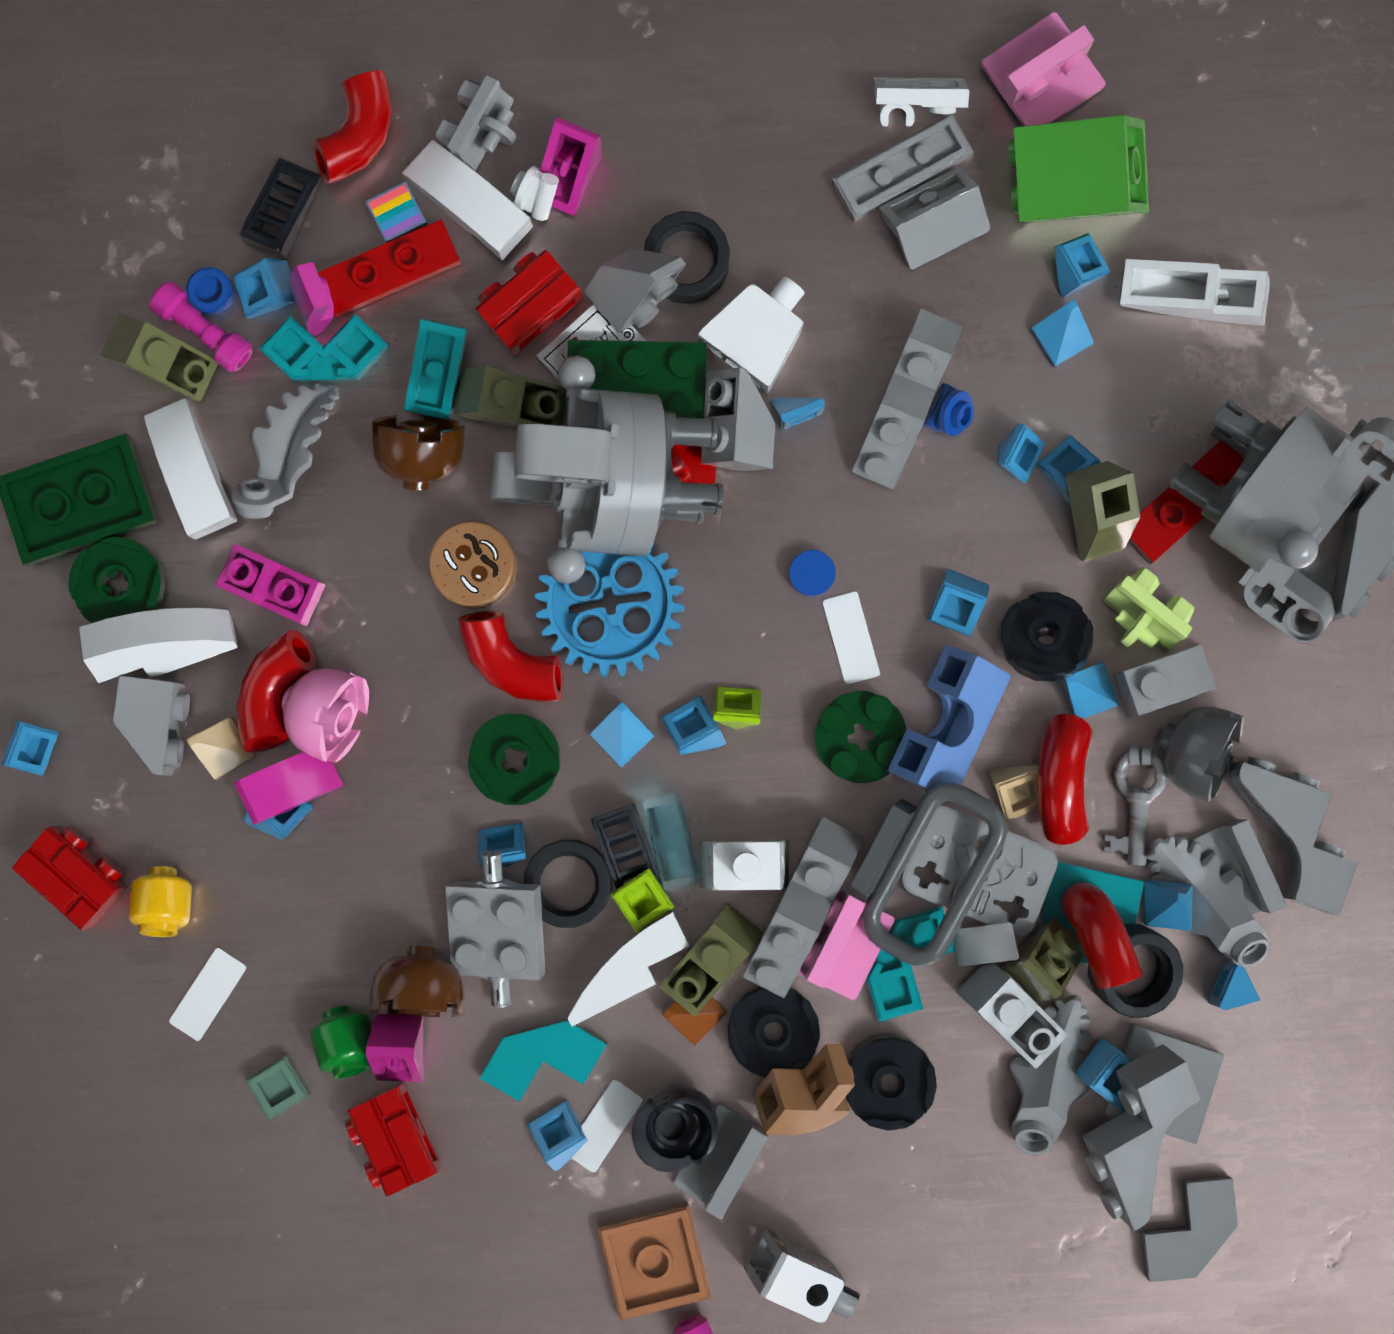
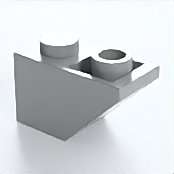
[584,248,686,333]
[701,368,775,471]
[113,676,190,776]
[956,963,1068,1069]

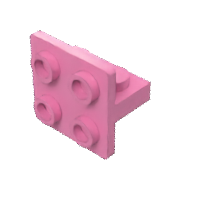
[981,12,1106,127]
[798,890,894,1000]

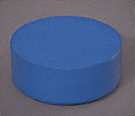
[186,267,235,316]
[789,550,836,597]

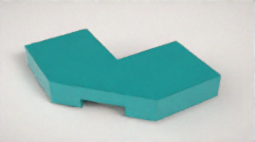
[259,314,390,382]
[866,906,955,1022]
[479,1019,607,1102]

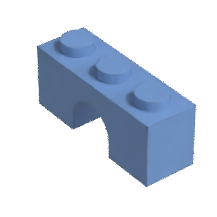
[887,645,1012,802]

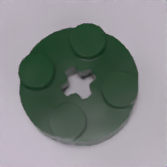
[68,537,165,623]
[814,691,907,783]
[468,714,561,805]

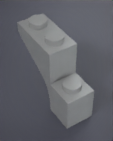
[852,308,963,490]
[1228,756,1358,916]
[743,816,864,998]
[1083,1044,1201,1231]

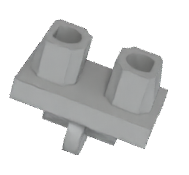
[435,75,517,171]

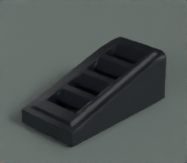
[239,158,322,260]
[590,803,666,890]

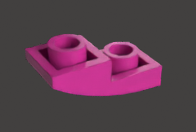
[289,262,334,336]
[215,544,326,627]
[234,752,343,825]

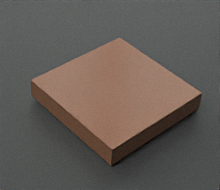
[598,1203,711,1321]

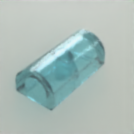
[642,792,701,891]

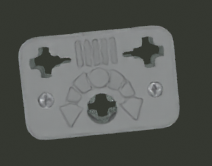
[900,805,1058,935]

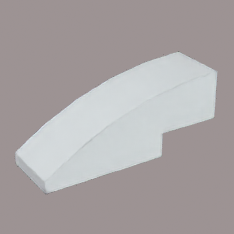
[402,140,533,260]
[1120,259,1270,326]
[144,398,238,540]
[79,608,238,683]
[568,910,690,1027]

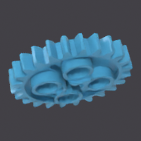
[535,542,685,678]

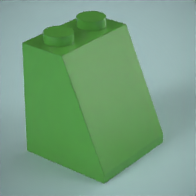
[1008,115,1149,222]

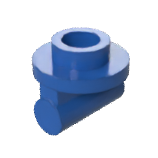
[923,383,974,436]

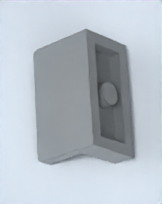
[879,166,990,269]
[1188,819,1287,915]
[674,1104,768,1220]

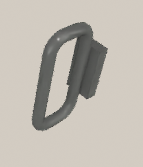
[850,782,1008,966]

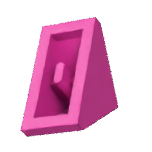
[540,117,603,216]
[365,1013,424,1082]

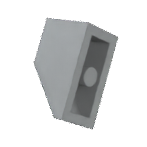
[1113,645,1217,718]

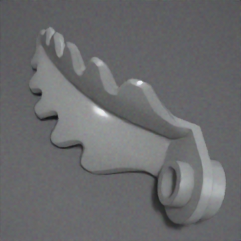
[232,384,340,519]
[1147,836,1270,968]
[1009,995,1092,1155]

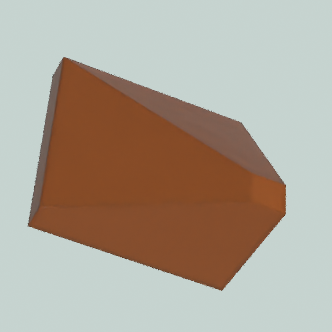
[662,997,728,1045]

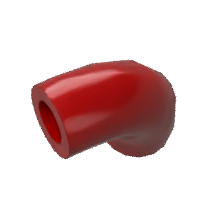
[312,70,392,184]
[458,610,563,702]
[236,630,316,752]
[1037,713,1093,845]
[1060,882,1143,989]

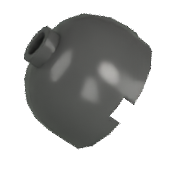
[1159,707,1244,802]

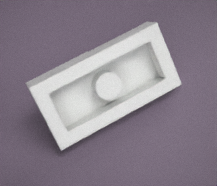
[873,77,969,126]

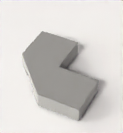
[1142,1176,1238,1282]

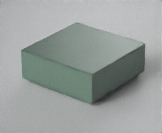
[245,1054,311,1120]

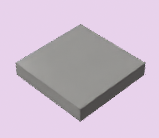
[1104,1024,1224,1144]

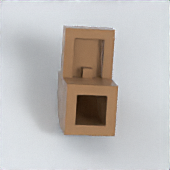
[753,1044,855,1135]

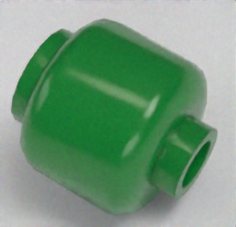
[310,1005,371,1079]

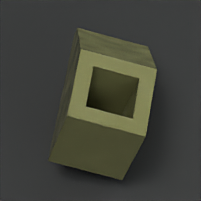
[100,314,218,402]
[453,366,567,428]
[1066,461,1140,562]
[659,903,763,1017]
[1003,917,1085,1002]

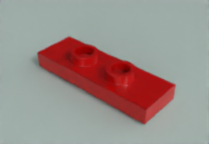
[318,219,461,318]
[1129,441,1244,564]

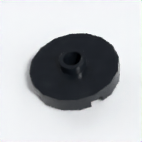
[1000,592,1093,682]
[727,986,820,1078]
[846,1035,937,1131]

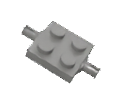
[445,850,545,1008]

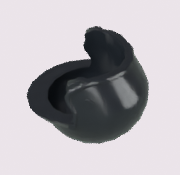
[632,1086,718,1172]

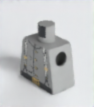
[744,1227,860,1323]

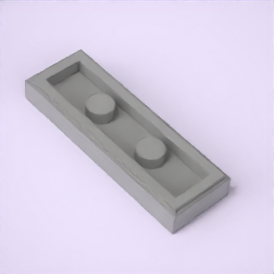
[832,114,974,222]

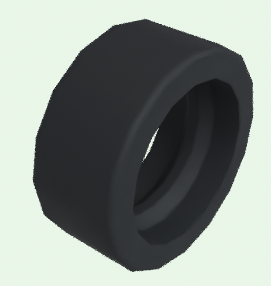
[644,211,730,304]
[523,839,612,928]
[1088,924,1183,1018]

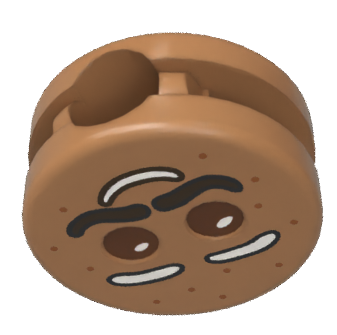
[429,521,517,609]

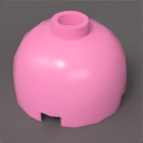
[281,667,369,763]

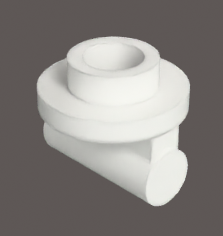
[510,166,559,221]

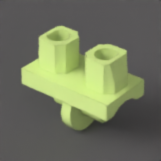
[1103,567,1194,653]

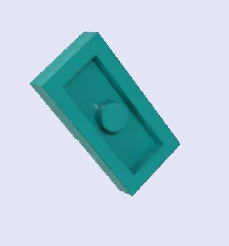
[404,318,468,420]

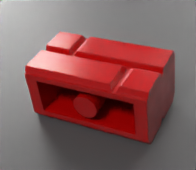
[475,249,583,357]
[12,825,128,931]
[345,1082,442,1197]

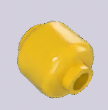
[129,866,192,937]

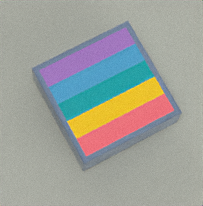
[365,181,428,243]

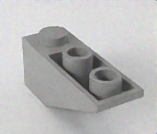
[1332,480,1394,621]

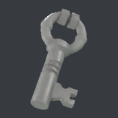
[1104,746,1168,866]

